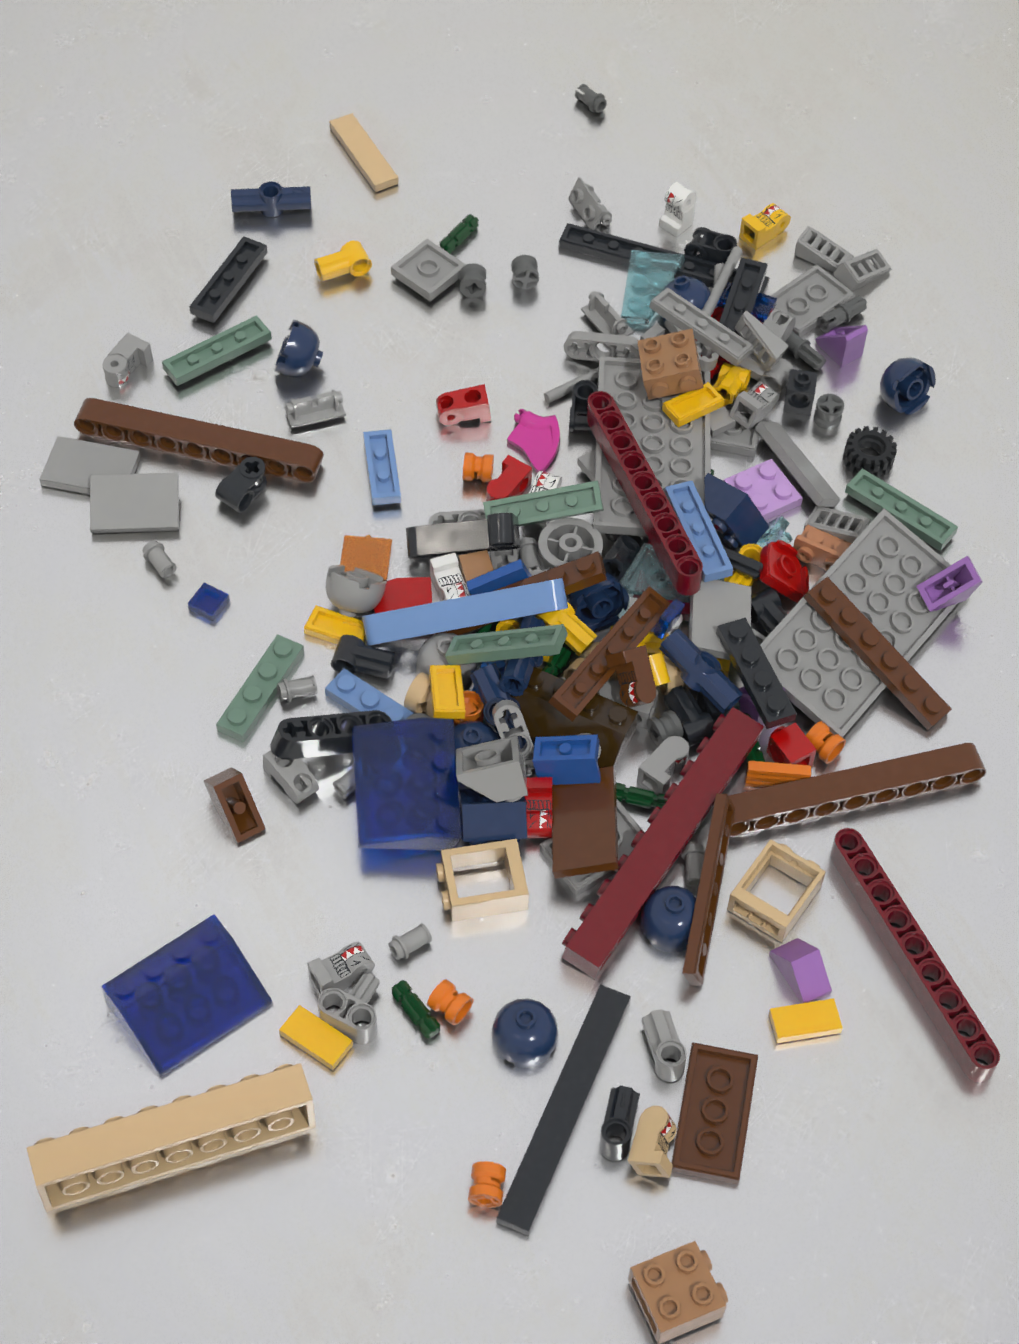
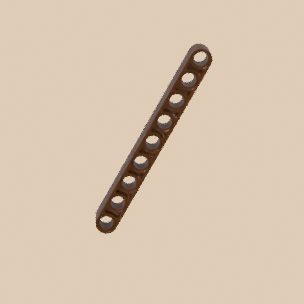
[74,398,324,483]
[728,743,986,837]

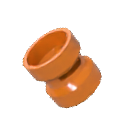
[463,452,494,483]
[453,691,484,726]
[806,721,846,764]
[427,979,474,1026]
[468,1161,506,1208]

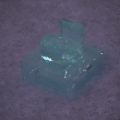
[756,515,792,548]

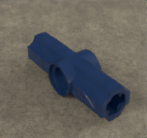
[231,181,311,217]
[499,615,546,696]
[659,629,743,714]
[470,663,534,749]

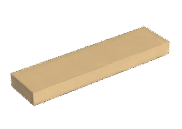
[329,113,399,192]

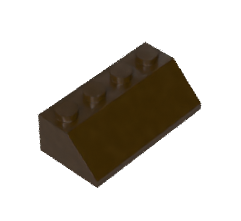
[503,667,638,769]

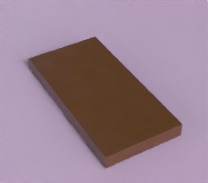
[552,766,618,879]
[671,1042,758,1185]

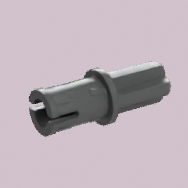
[817,296,867,333]
[785,331,826,370]

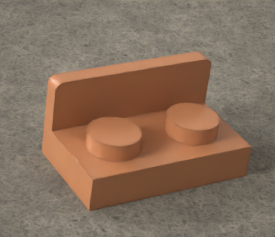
[793,524,852,571]

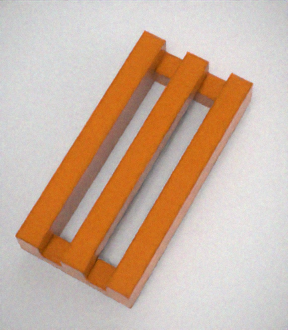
[745,761,811,788]

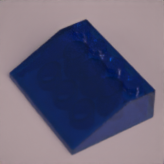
[352,718,462,851]
[101,914,273,1078]

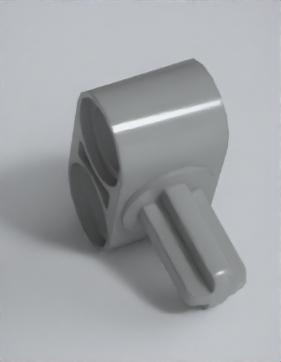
[318,973,380,1044]

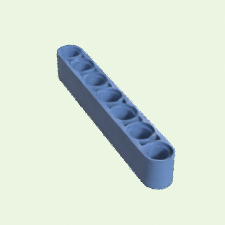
[362,578,568,646]

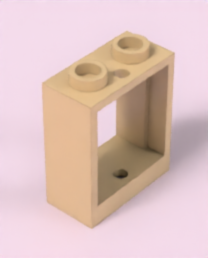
[436,839,529,922]
[727,839,826,943]

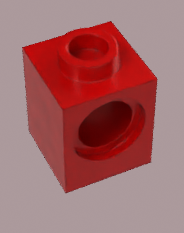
[766,722,817,766]

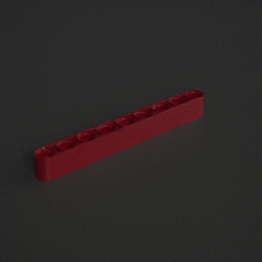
[587,391,703,596]
[830,828,1000,1083]

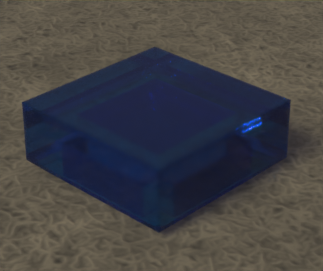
[188,582,230,621]
[653,599,685,640]

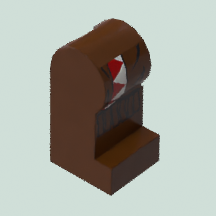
[605,645,657,708]

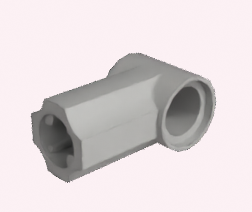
[737,352,794,394]
[642,1009,687,1082]

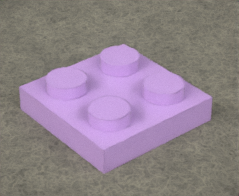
[724,459,803,520]

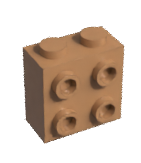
[637,329,704,400]
[628,1241,728,1344]

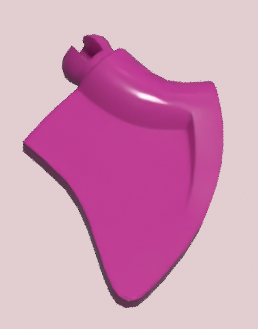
[507,409,560,473]

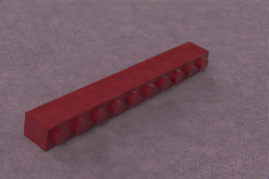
[562,707,765,979]

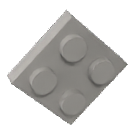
[391,239,466,301]

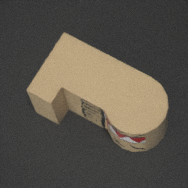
[628,1105,677,1178]

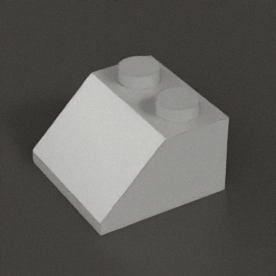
[456,735,528,802]

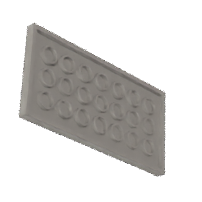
[593,356,711,536]
[760,509,958,737]

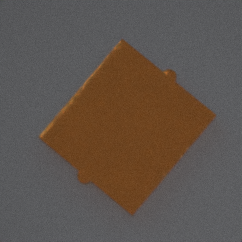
[340,535,392,582]

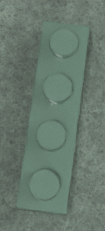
[162,315,272,386]
[845,468,958,551]
[483,480,604,527]
[445,624,568,665]
[216,634,304,743]

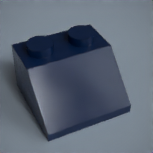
[704,473,770,550]
[459,789,527,845]

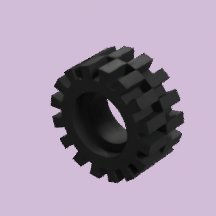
[843,426,897,478]

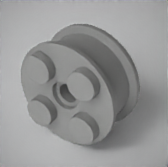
[538,518,603,570]

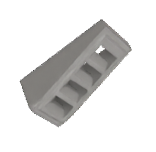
[794,226,854,272]
[833,249,892,292]
[734,311,789,371]
[803,506,871,543]

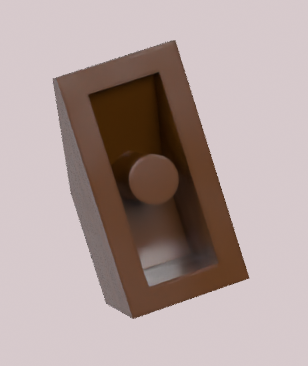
[203,767,266,843]

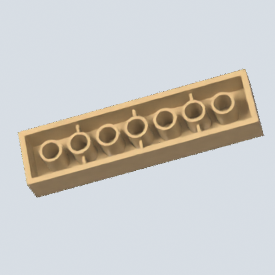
[26,1063,316,1212]

